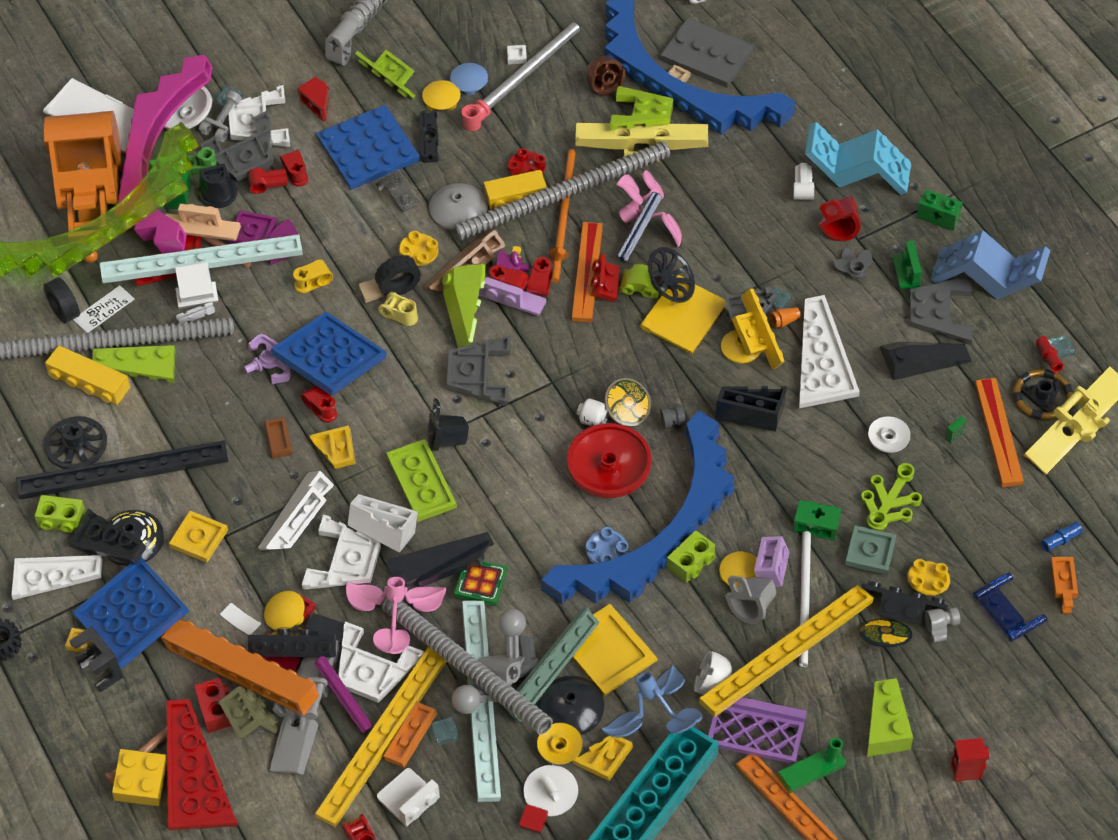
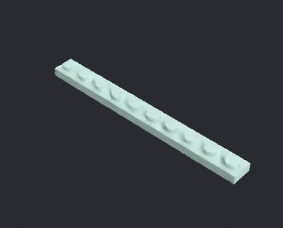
[100,235,303,283]
[462,601,501,802]

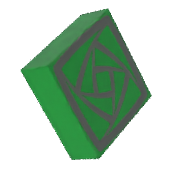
[945,416,967,444]

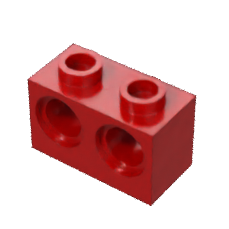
[194,678,232,733]

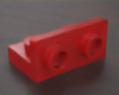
[590,254,620,302]

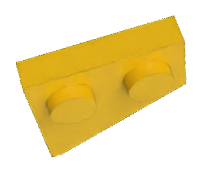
[572,736,633,781]

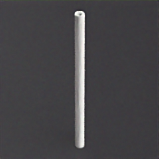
[799,531,811,667]

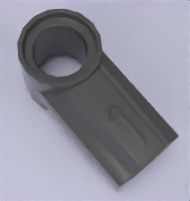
[518,635,538,680]

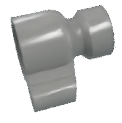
[925,607,961,643]

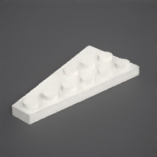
[799,295,860,408]

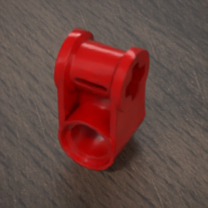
[280,149,308,187]
[527,257,552,297]
[489,265,529,292]
[301,385,337,423]
[342,814,376,840]

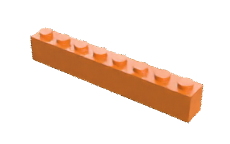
[161,619,319,716]

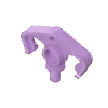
[243,334,291,384]

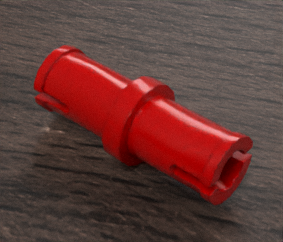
[1035,336,1064,373]

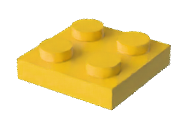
[169,511,228,563]

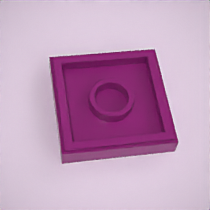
[227,210,278,245]

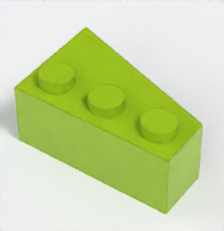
[867,678,913,757]

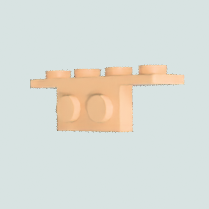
[165,204,241,241]

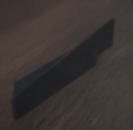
[386,532,494,587]

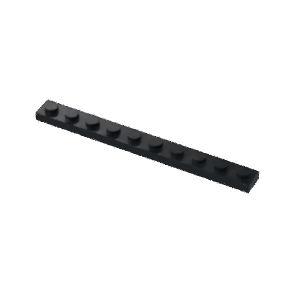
[16,440,229,500]

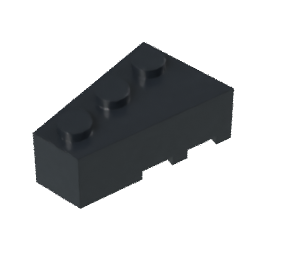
[715,386,787,432]

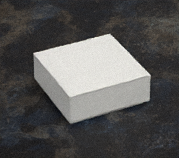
[507,45,527,64]

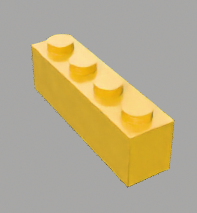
[45,345,131,405]

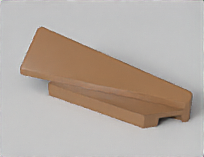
[423,229,506,292]

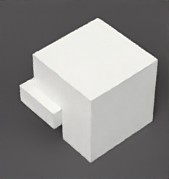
[175,262,219,309]

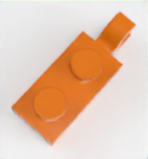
[1050,557,1078,614]

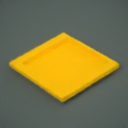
[557,604,658,695]

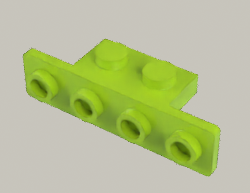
[355,50,415,99]

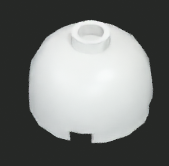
[694,651,732,695]

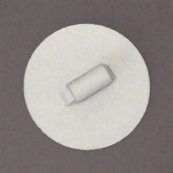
[524,765,578,816]

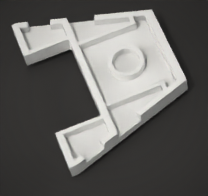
[228,85,290,147]
[302,515,381,590]
[339,622,424,703]

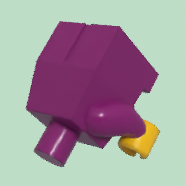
[496,246,530,275]

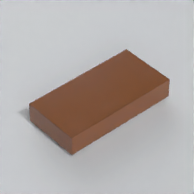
[265,417,293,459]

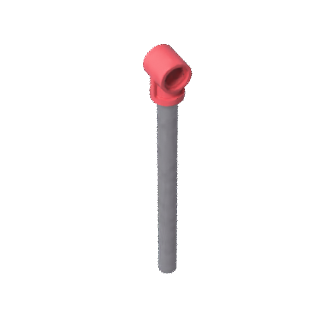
[462,22,580,131]

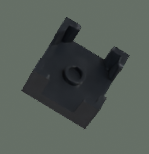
[70,626,123,692]

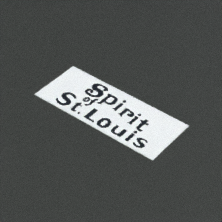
[73,285,134,333]

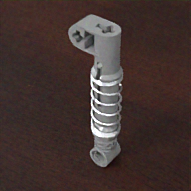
[325,0,388,66]

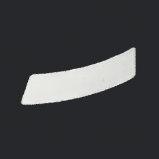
[220,603,261,635]

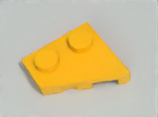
[310,426,356,469]

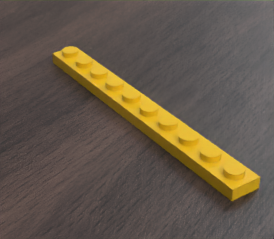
[699,585,873,717]
[315,647,447,827]

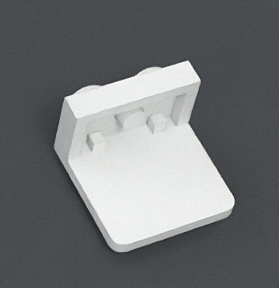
[377,768,440,827]

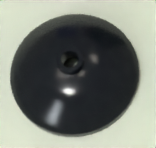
[537,676,604,735]

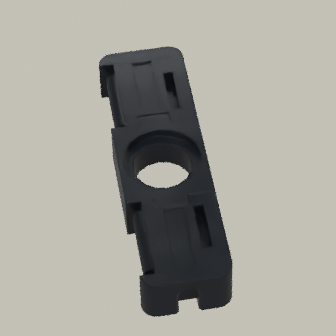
[420,110,439,163]

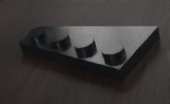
[68,508,146,565]

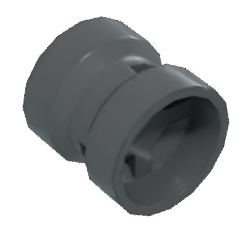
[660,405,685,429]

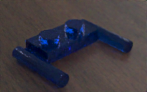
[973,572,1048,642]

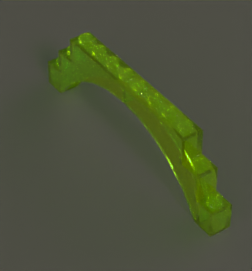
[0,122,199,278]

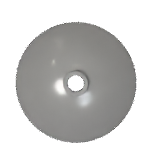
[429,183,488,231]

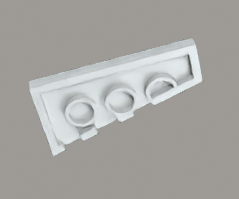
[12,555,102,600]

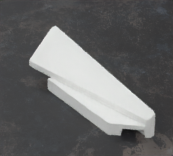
[258,471,334,550]

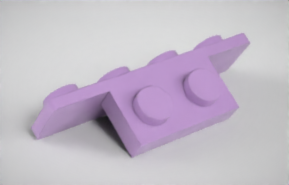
[478,277,546,316]

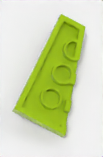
[92,345,176,383]

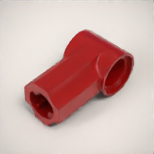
[248,168,288,194]

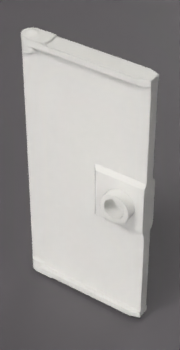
[43,78,134,154]

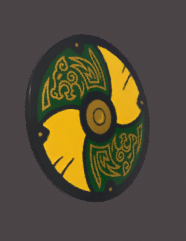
[859,619,913,647]

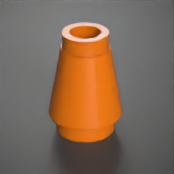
[769,307,801,329]

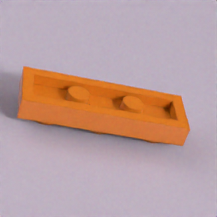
[383,702,437,768]

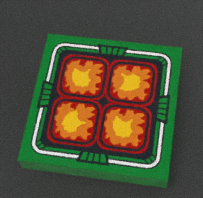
[454,561,508,606]

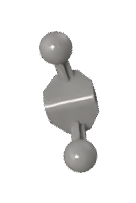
[452,609,526,714]

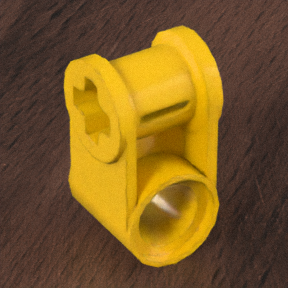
[293,260,333,293]

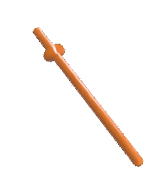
[548,149,576,283]

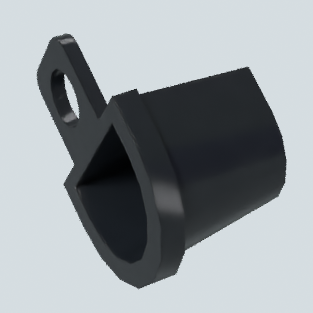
[197,163,238,208]
[428,398,469,451]

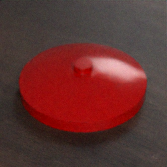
[567,423,652,498]

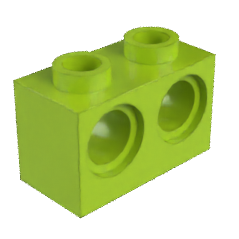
[35,495,86,533]
[667,530,715,583]

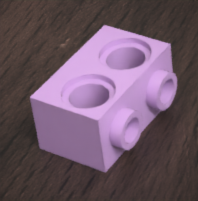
[754,536,789,587]

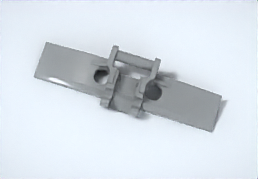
[270,640,341,775]

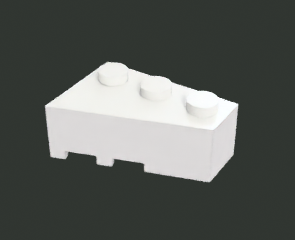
[348,494,418,553]

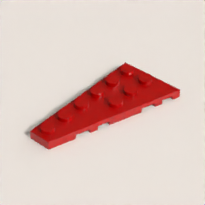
[167,699,238,831]

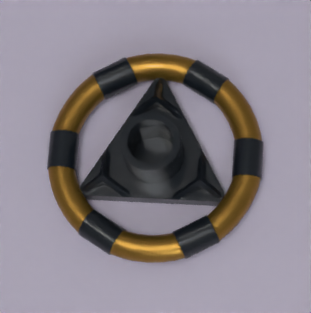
[1013,369,1074,420]

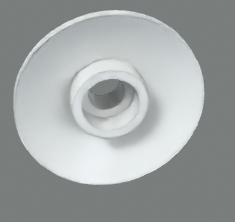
[868,417,910,453]

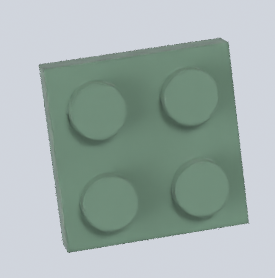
[845,526,897,575]

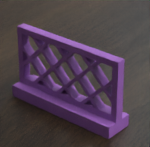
[708,697,807,764]

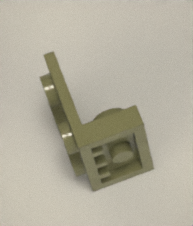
[219,686,279,739]

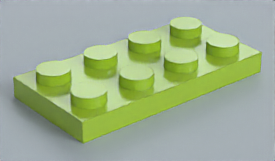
[386,439,457,522]

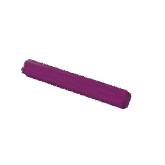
[314,656,372,733]

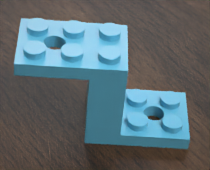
[805,122,911,195]

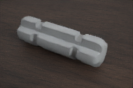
[176,302,215,324]

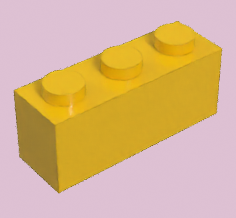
[484,170,547,211]

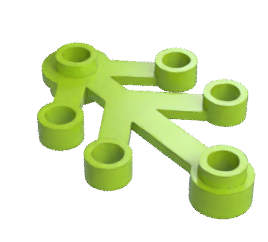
[861,463,922,531]

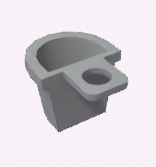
[725,576,776,624]

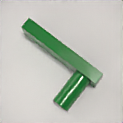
[777,738,847,794]

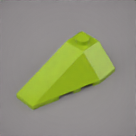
[442,264,485,348]

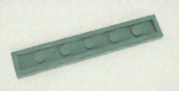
[503,607,600,722]

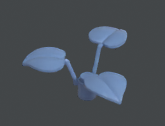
[601,665,702,737]

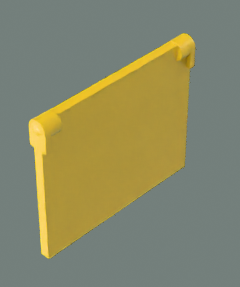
[640,275,724,354]

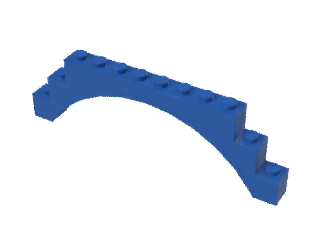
[604,0,795,135]
[541,411,735,604]

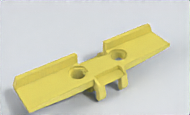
[576,123,708,162]
[1023,367,1118,475]

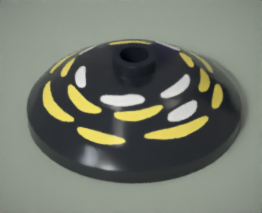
[107,510,164,566]

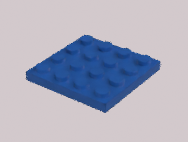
[316,105,420,190]
[271,312,387,396]
[73,558,189,669]

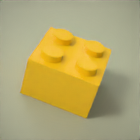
[112,749,167,806]

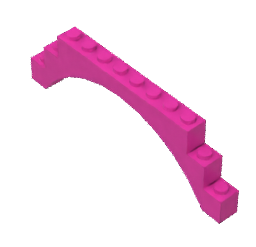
[115,55,212,254]

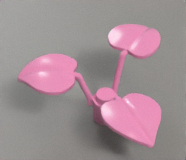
[617,170,682,247]
[346,577,446,654]

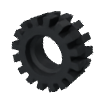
[0,618,22,661]

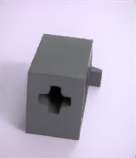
[723,287,777,328]

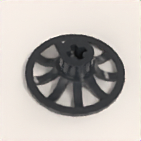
[648,247,695,303]
[45,416,107,469]

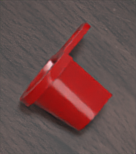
[819,195,861,242]

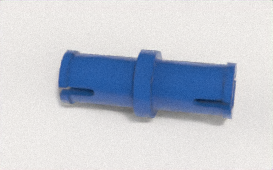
[1040,521,1083,552]

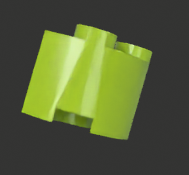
[619,264,659,299]

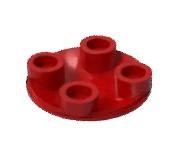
[507,148,546,176]

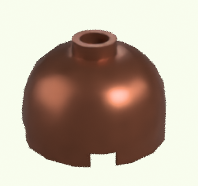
[587,56,625,95]

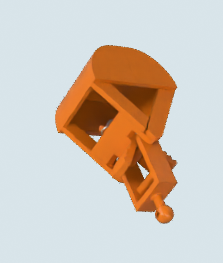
[44,111,123,263]

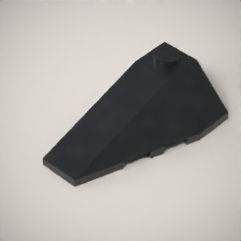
[880,341,971,380]

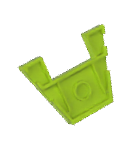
[610,86,673,130]

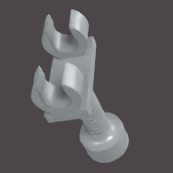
[199,90,242,143]

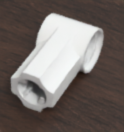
[793,163,814,200]

